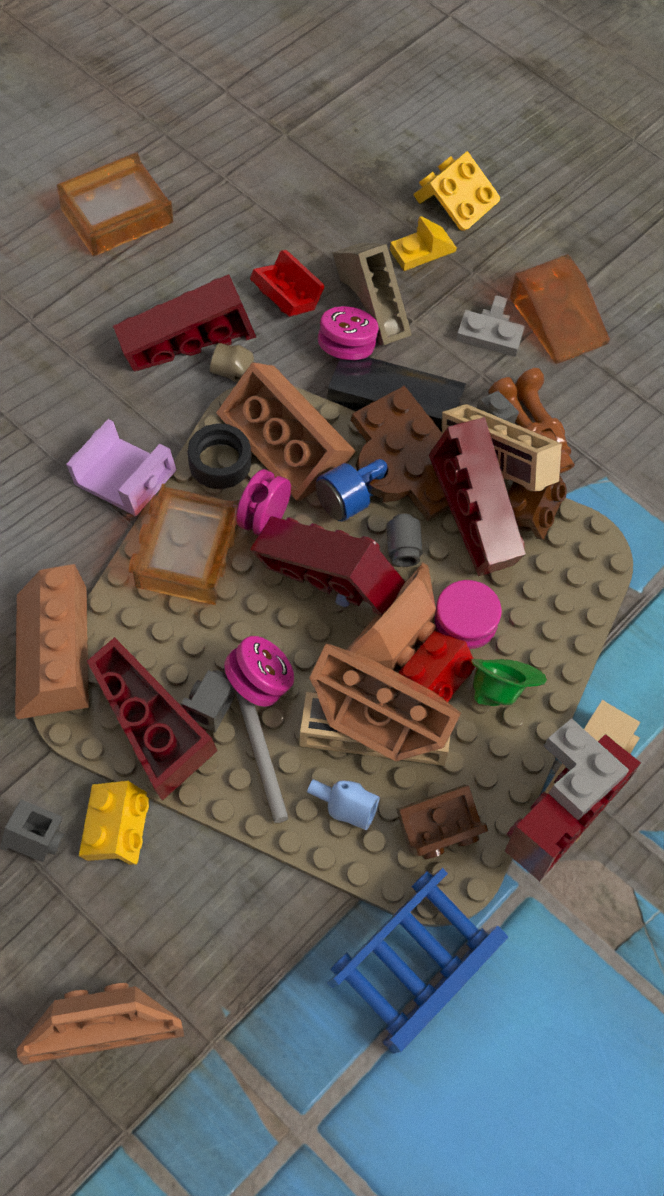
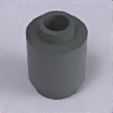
[386,514,423,567]

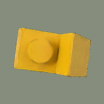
[390,216,457,271]

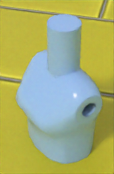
[307,779,380,830]

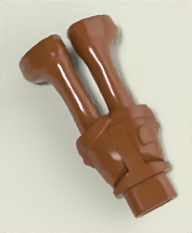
[488,368,575,473]

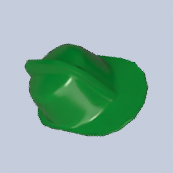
[471,659,547,706]

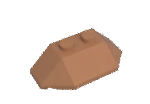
[347,562,436,671]
[309,644,461,762]
[17,983,184,1065]

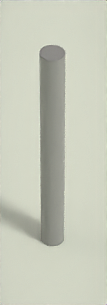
[235,690,288,823]

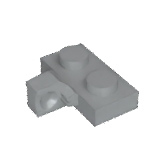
[456,295,525,357]

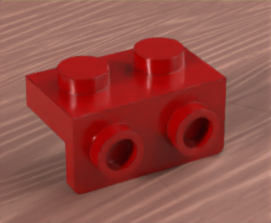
[250,250,325,317]
[399,631,475,702]

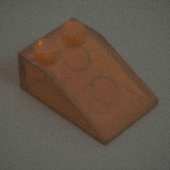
[510,254,610,364]

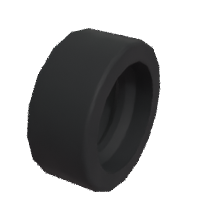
[187,423,251,489]

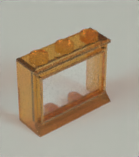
[57,152,173,256]
[129,484,240,605]

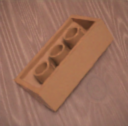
[216,363,356,501]
[15,564,89,719]

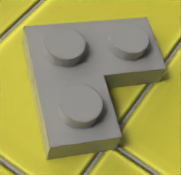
[544,718,629,820]

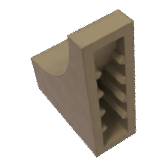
[332,243,412,345]

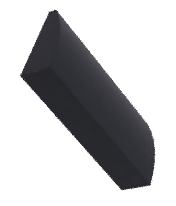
[327,357,466,432]

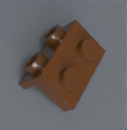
[508,476,567,539]
[396,784,489,859]

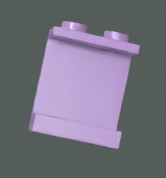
[66,419,177,516]

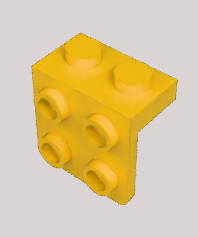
[413,151,500,231]

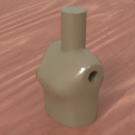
[210,342,254,383]

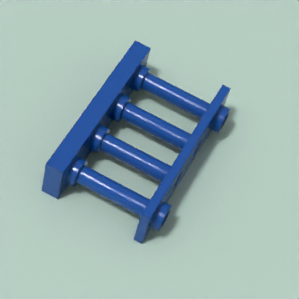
[327,868,508,1054]

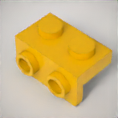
[79,781,149,865]

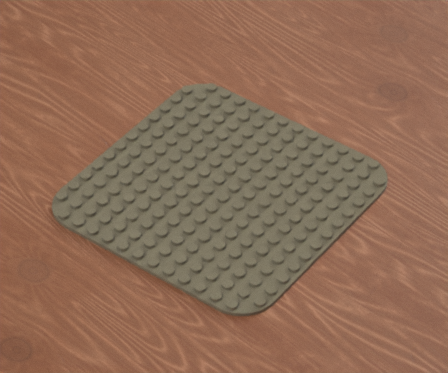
[33,386,633,927]

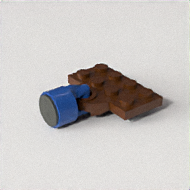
[316,385,450,522]

